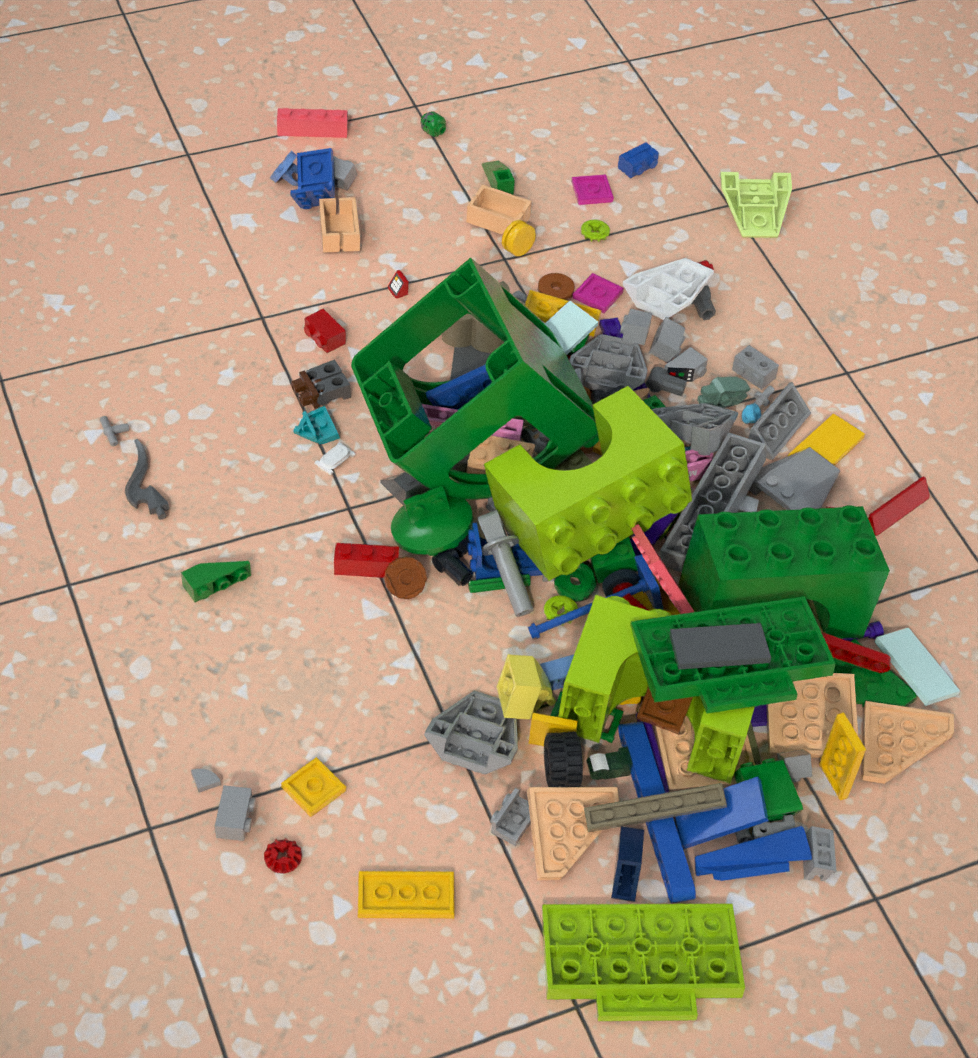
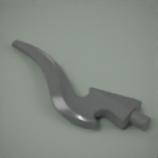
[125,439,169,520]

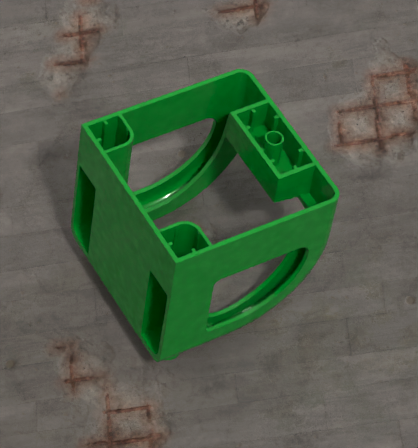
[351,257,599,500]

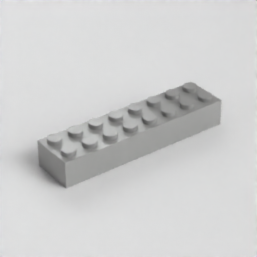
[660,432,766,572]

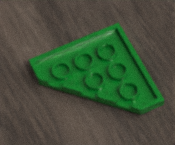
[833,639,918,707]

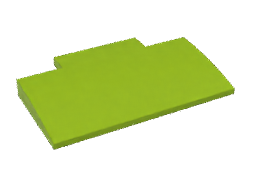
[542,904,745,1021]

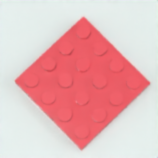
[631,524,694,614]

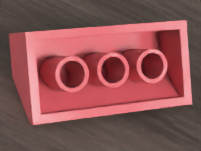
[277,108,348,138]

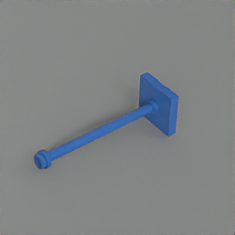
[528,554,664,639]

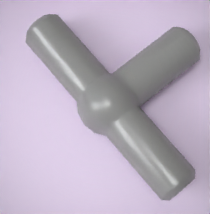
[100,416,129,446]

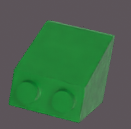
[734,758,803,822]

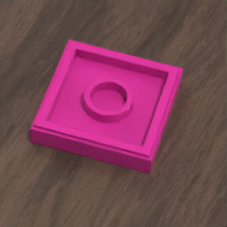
[571,174,614,205]
[573,273,624,313]

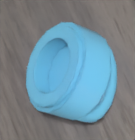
[742,403,762,424]

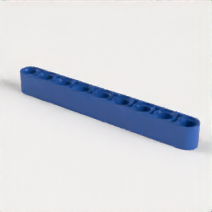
[618,721,696,903]

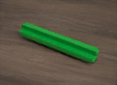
[468,574,531,593]

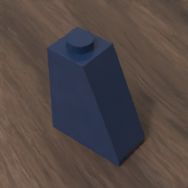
[611,826,644,902]

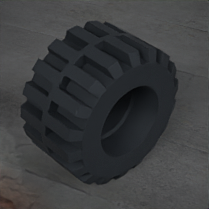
[544,732,583,788]

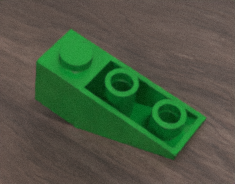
[482,160,515,195]
[181,561,251,602]

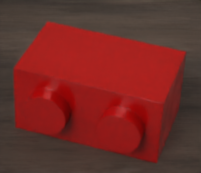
[304,309,346,353]

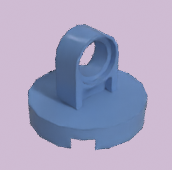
[270,150,298,186]

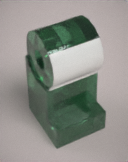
[586,747,633,780]

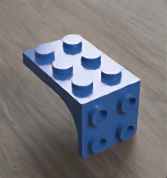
[290,148,335,209]
[467,522,543,580]

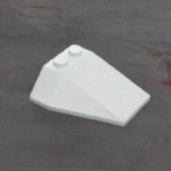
[623,258,714,320]

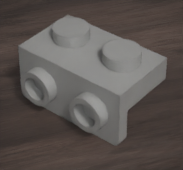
[490,788,531,846]

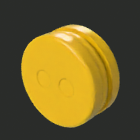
[502,220,536,256]

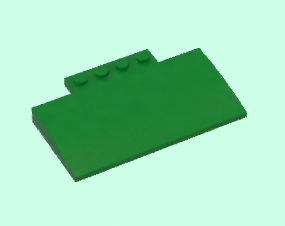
[630,596,836,714]

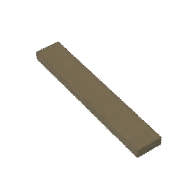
[584,783,727,832]

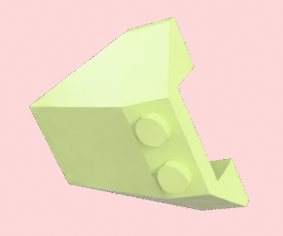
[720,172,792,238]

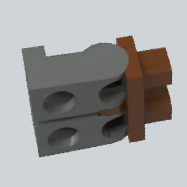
[291,360,351,409]

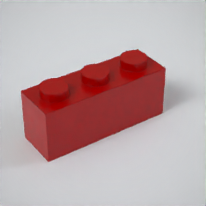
[334,543,399,578]

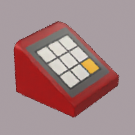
[388,270,409,299]

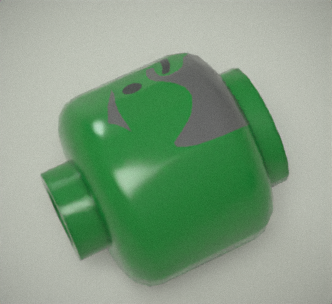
[421,111,446,137]

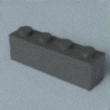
[380,454,470,505]

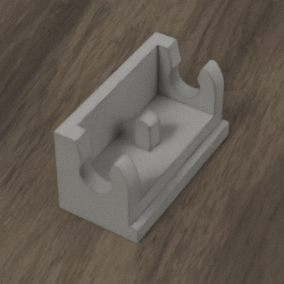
[803,826,837,881]

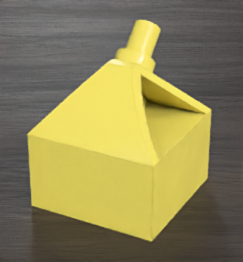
[496,654,556,719]

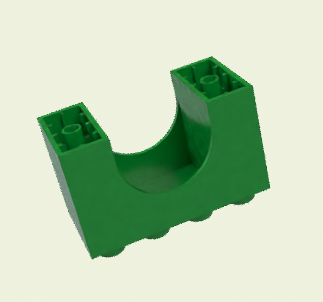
[678,505,890,639]

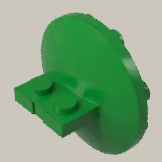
[391,486,474,556]

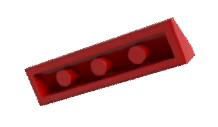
[868,476,930,536]

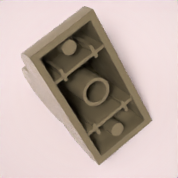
[442,281,510,353]

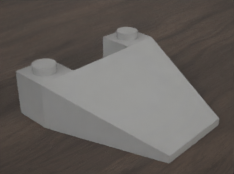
[651,403,738,456]

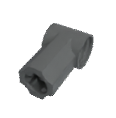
[691,285,716,320]
[646,367,687,396]

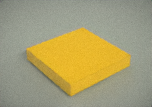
[528,713,578,746]
[281,757,346,817]

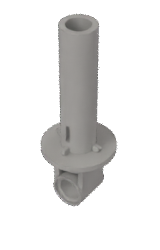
[478,510,534,617]

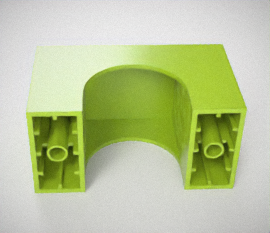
[484,386,692,581]
[558,595,755,784]

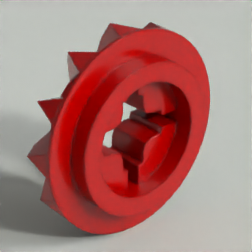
[264,837,302,874]

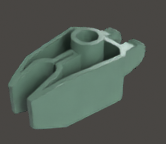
[697,377,751,408]

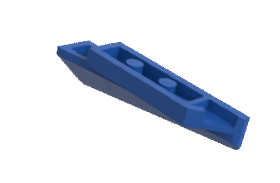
[695,826,812,881]

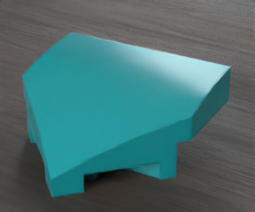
[293,406,340,445]

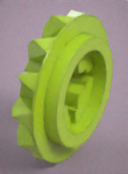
[581,220,610,242]
[544,596,578,626]

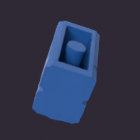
[618,142,659,178]

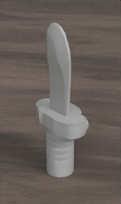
[753,386,775,407]

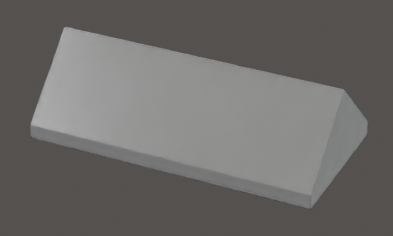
[748,382,811,460]

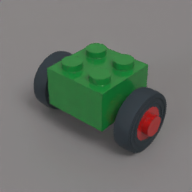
[590,537,640,597]

